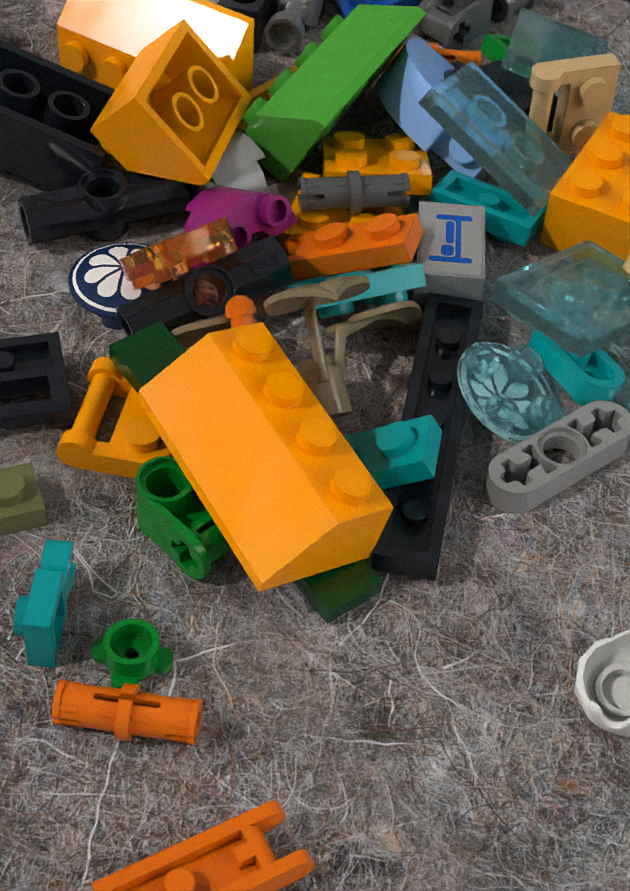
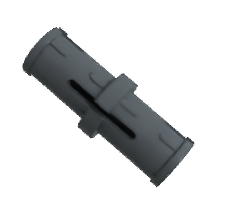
[298,171,410,214]

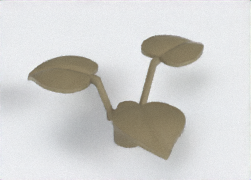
[170,276,423,419]

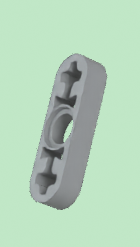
[484,400,630,514]

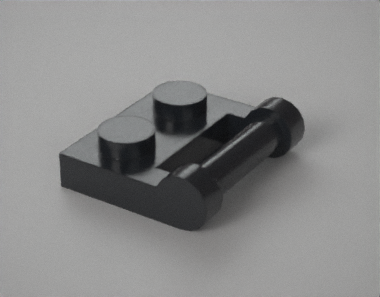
[0,332,74,429]

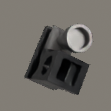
[217,0,325,54]

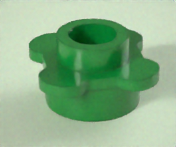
[91,618,173,689]

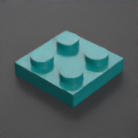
[279,263,426,318]

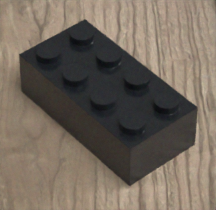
[0,39,115,190]

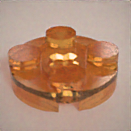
[119,216,238,290]

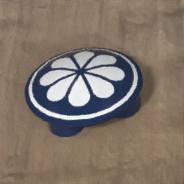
[68,242,181,330]

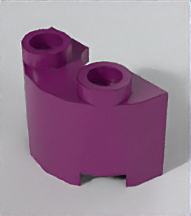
[175,186,298,269]

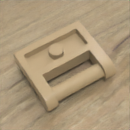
[517,53,622,165]

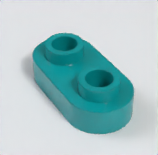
[528,317,626,406]

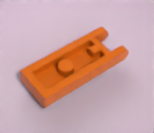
[281,213,424,281]
[91,801,315,891]

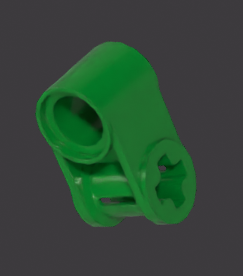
[136,456,232,580]

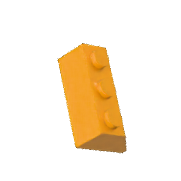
[90,18,252,186]

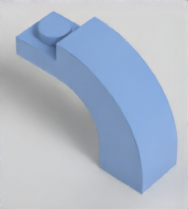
[376,36,507,179]

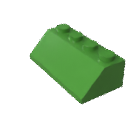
[241,4,426,184]

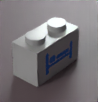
[407,201,485,316]

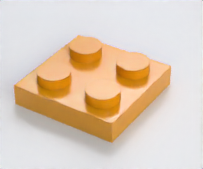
[321,131,432,195]

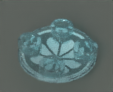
[457,342,564,444]

